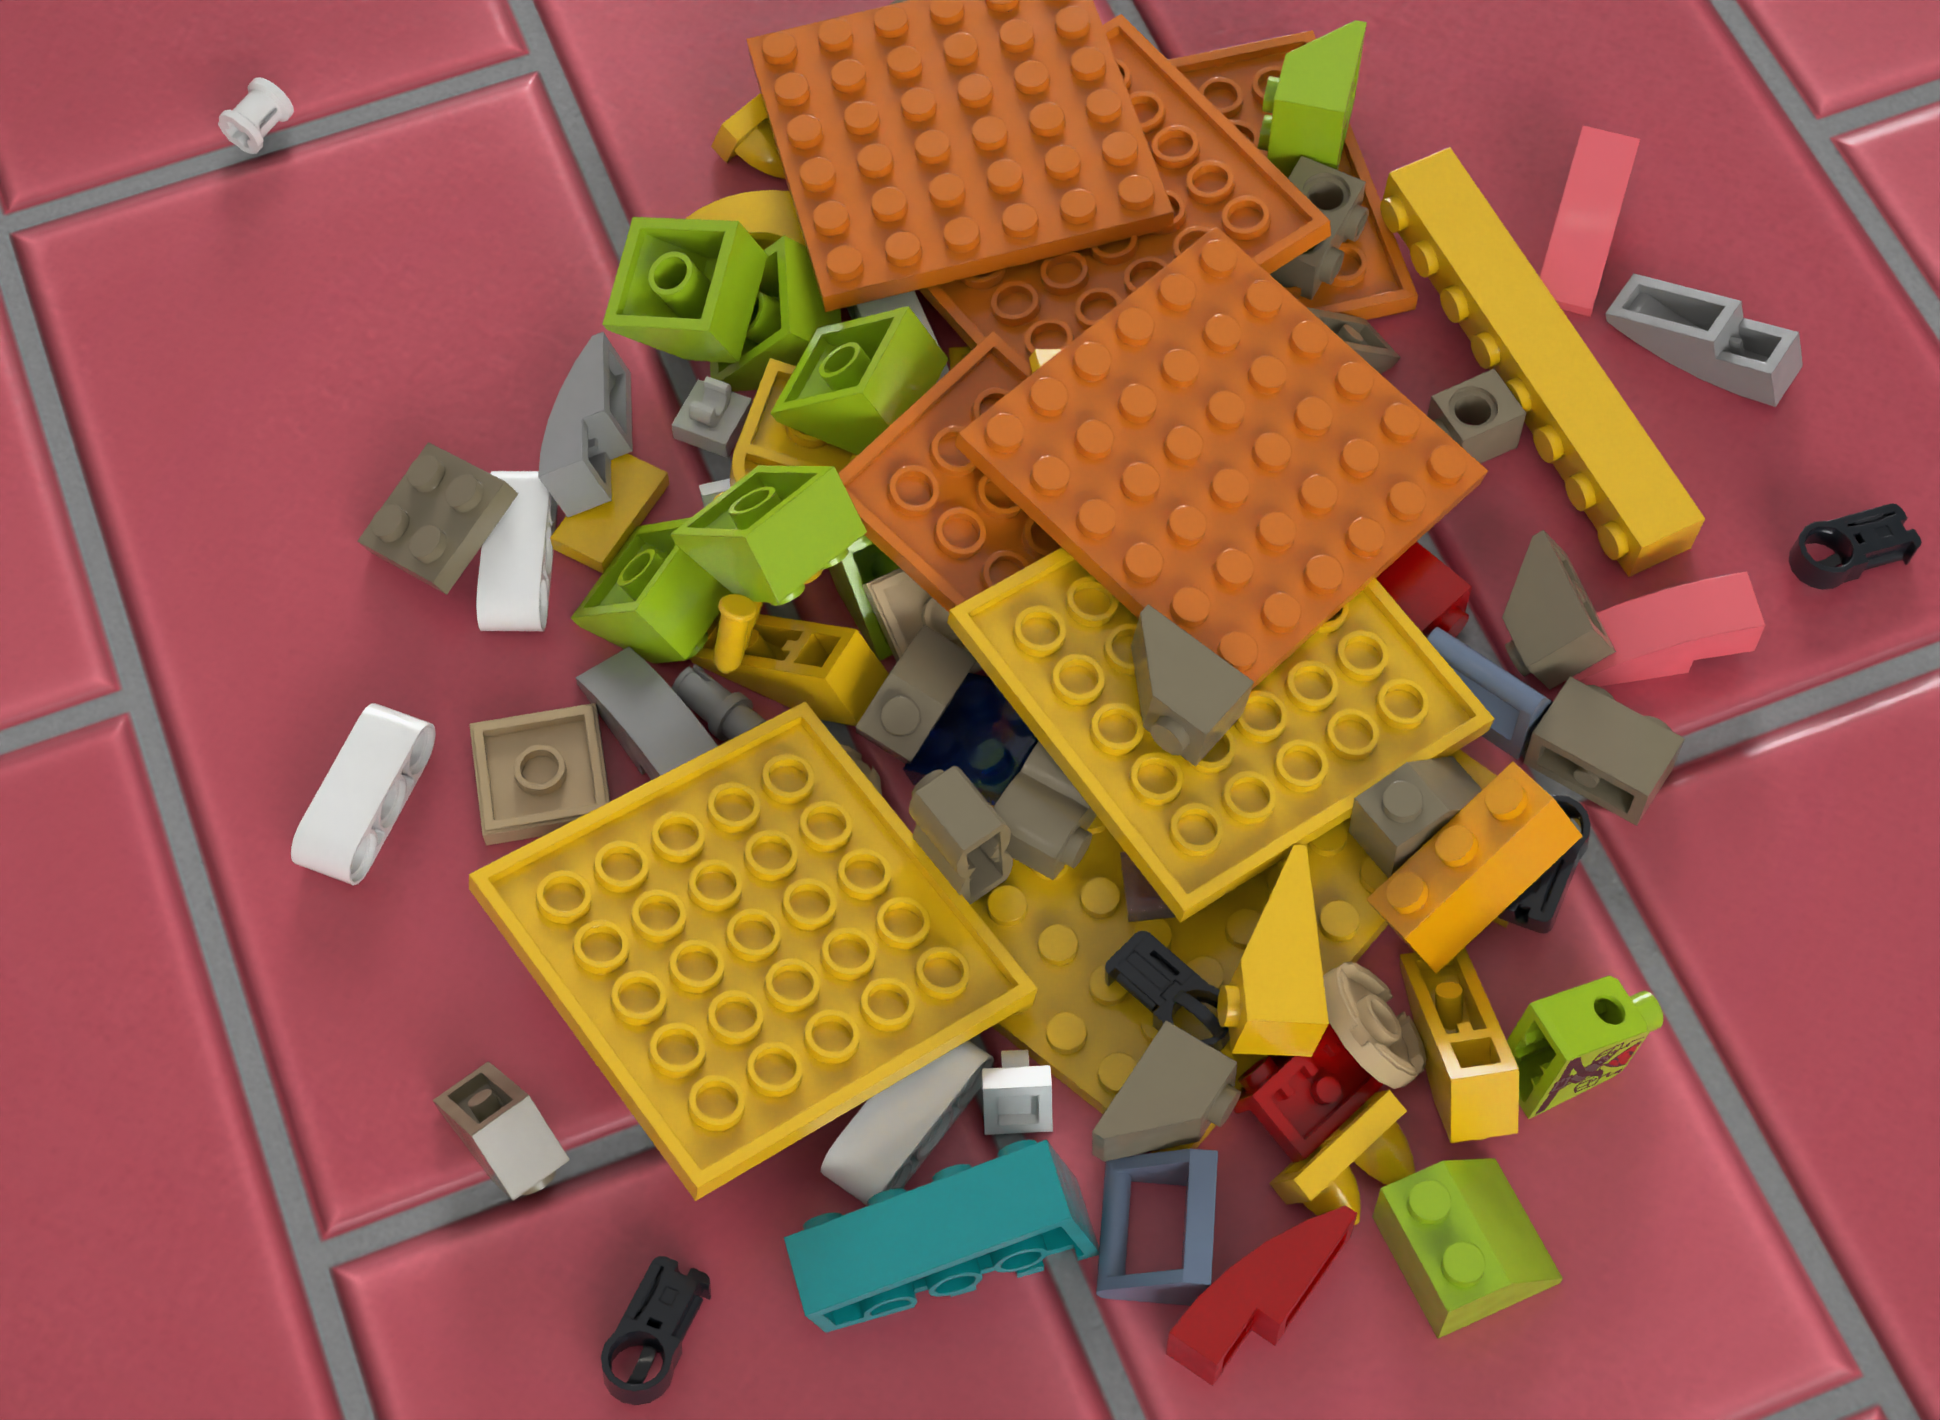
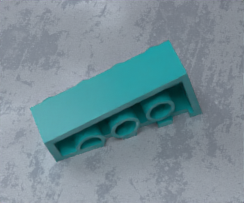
[784,1140,1099,1333]

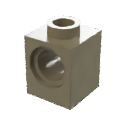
[1427,369,1526,464]

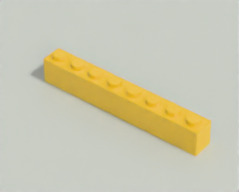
[1380,147,1705,577]

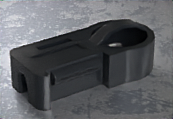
[1789,503,1922,590]
[1497,794,1591,934]
[1105,931,1230,1052]
[601,1256,711,1405]

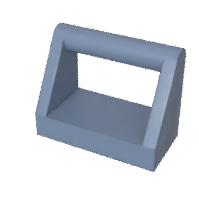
[1427,627,1553,760]
[1096,1148,1218,1306]

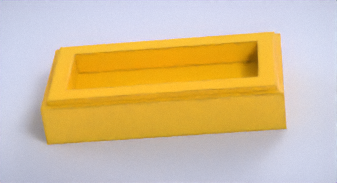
[550,453,670,574]

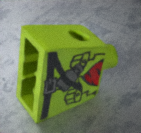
[1507,976,1663,1119]

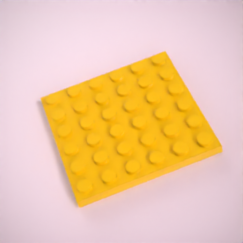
[947,547,1495,923]
[469,702,1038,1201]

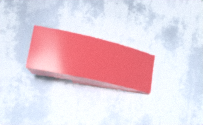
[1540,125,1640,317]
[1564,571,1765,687]

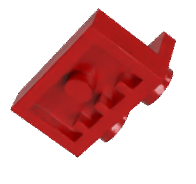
[1233,1022,1384,1163]

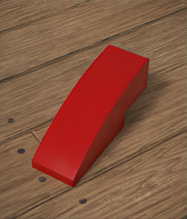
[1166,1205,1357,1386]

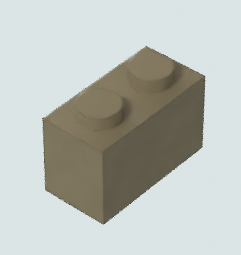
[1523,676,1685,826]

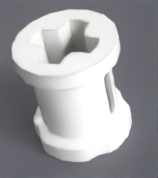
[218,77,294,154]

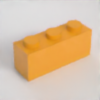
[1366,761,1583,974]

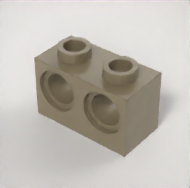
[1270,156,1369,300]

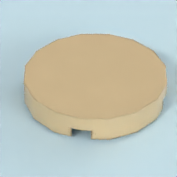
[1323,962,1427,1089]

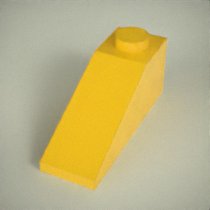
[690,613,889,726]
[1217,844,1329,1057]
[1400,947,1519,1143]

